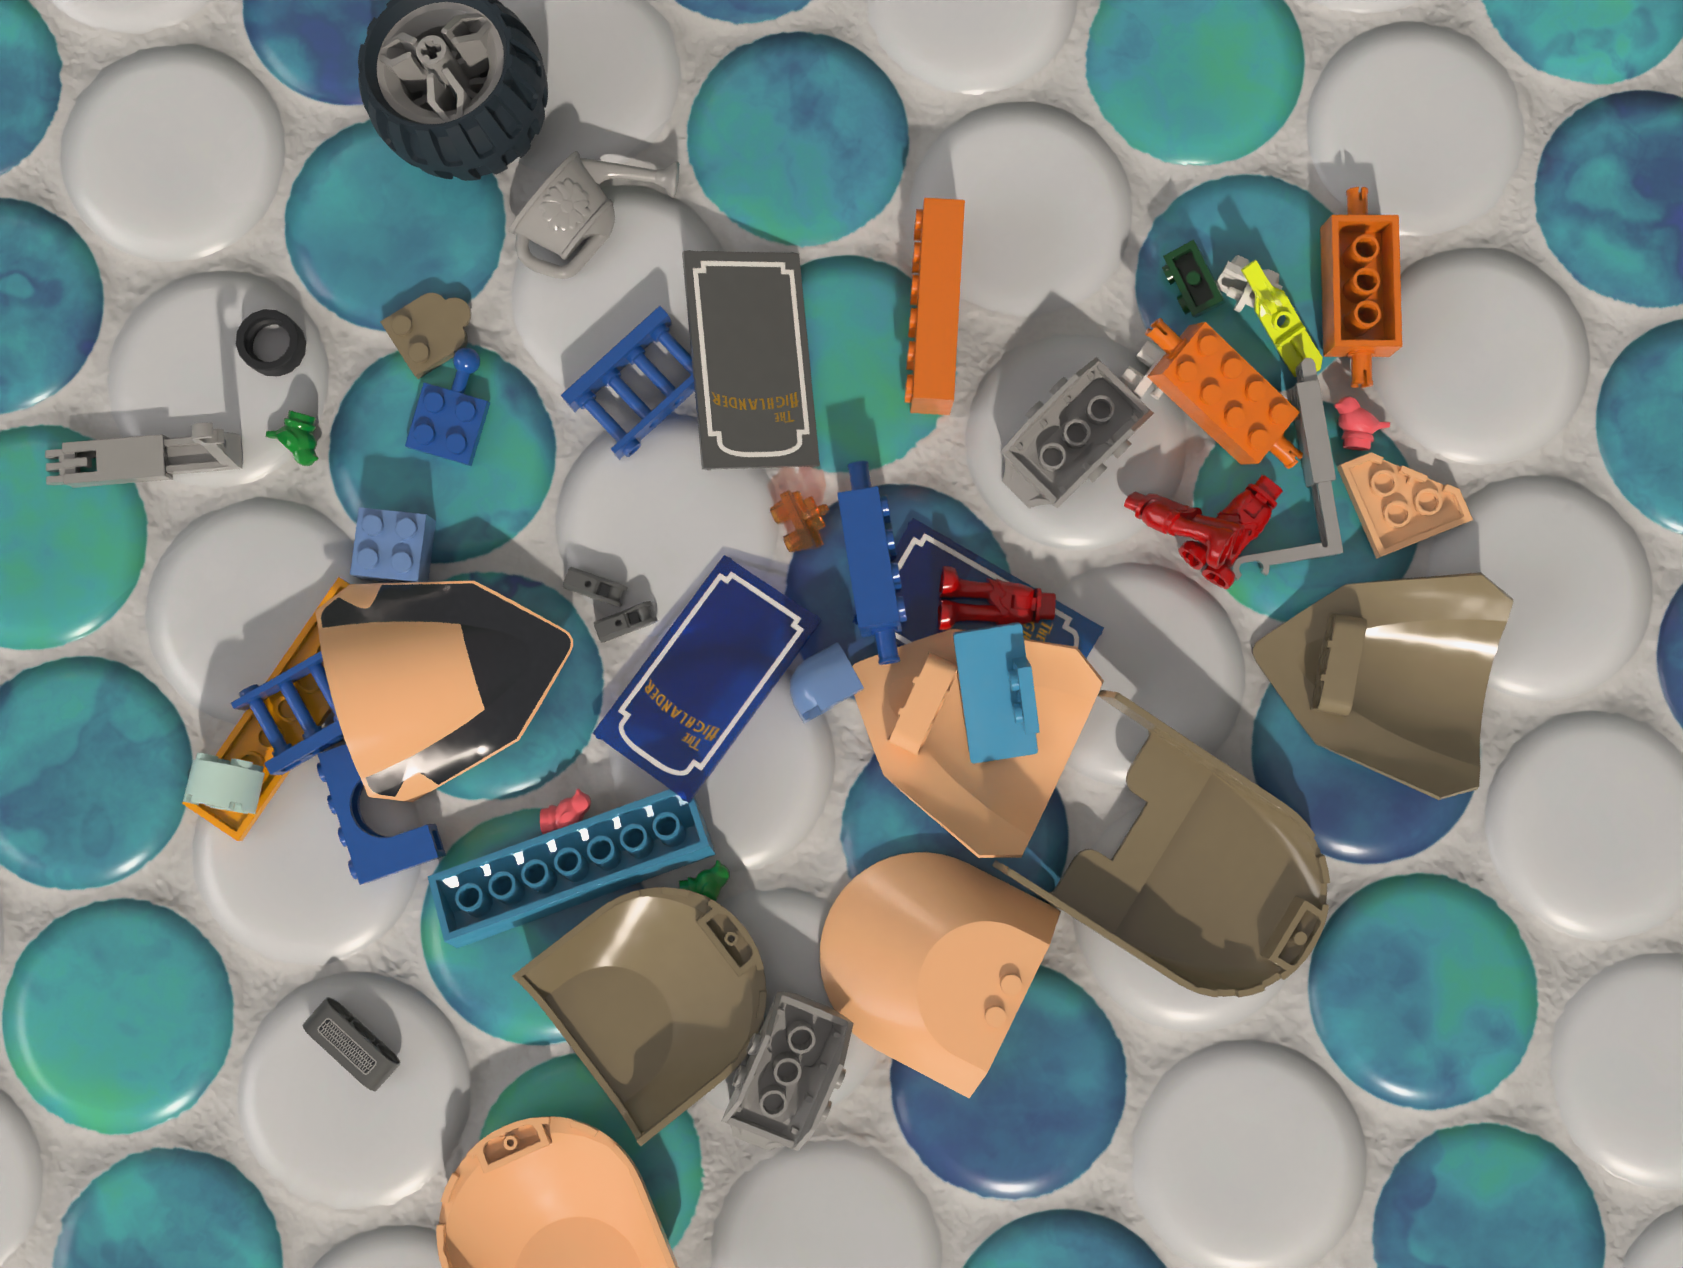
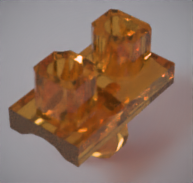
[770,490,830,552]

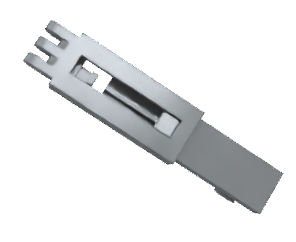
[1231,358,1344,581]
[45,423,243,488]

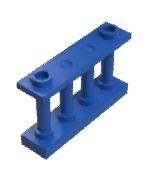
[561,306,695,460]
[231,651,344,775]

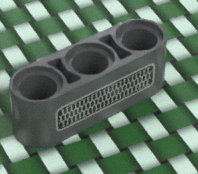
[302,997,401,1091]

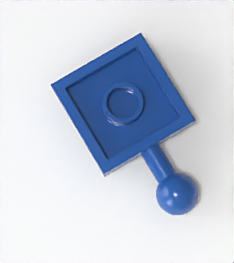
[405,348,490,466]

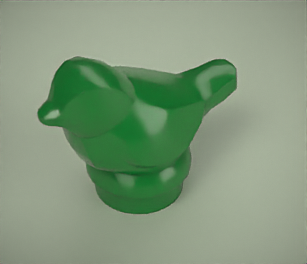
[265,410,319,466]
[679,860,730,901]

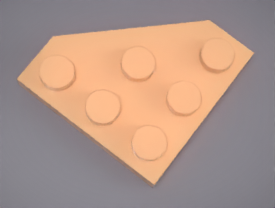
[1337,452,1473,559]

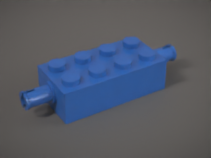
[837,461,907,665]

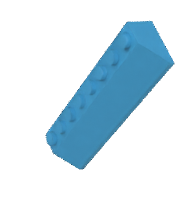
[427,782,716,948]

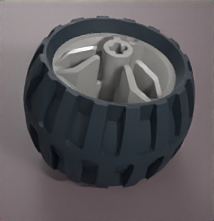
[358,0,548,181]

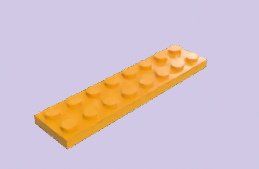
[182,577,350,841]

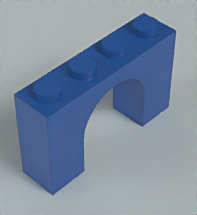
[317,744,446,885]

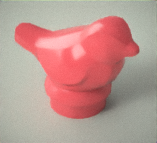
[1334,396,1390,451]
[540,789,591,834]

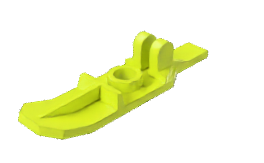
[1241,260,1323,377]

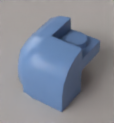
[789,642,864,724]

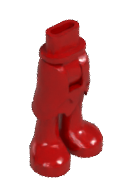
[1178,475,1283,589]
[1124,491,1245,569]
[938,566,1056,630]

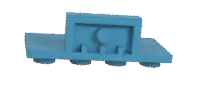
[953,622,1040,764]

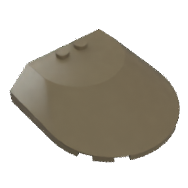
[512,887,767,1146]

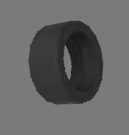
[236,309,306,377]

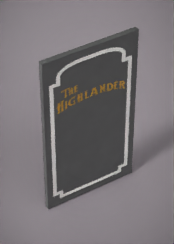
[682,250,820,471]

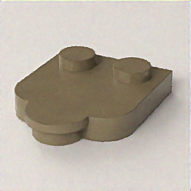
[380,293,471,379]

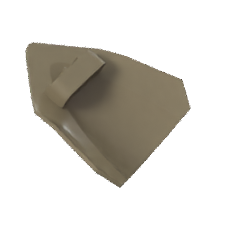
[1252,572,1514,800]

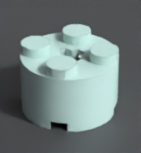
[183,753,265,814]

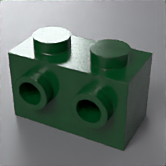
[1162,240,1226,318]

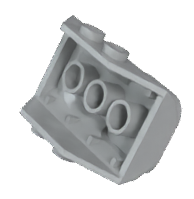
[1001,357,1154,508]
[721,991,854,1151]

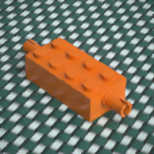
[1320,187,1402,388]
[1145,318,1303,469]

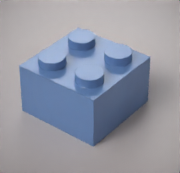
[350,507,436,583]

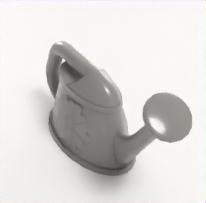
[508,151,680,279]

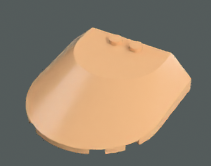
[820,852,1061,1098]
[436,1116,679,1268]

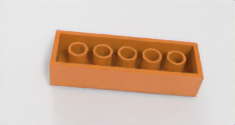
[904,198,965,415]

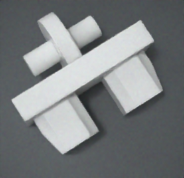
[1216,255,1283,313]
[1120,340,1166,400]

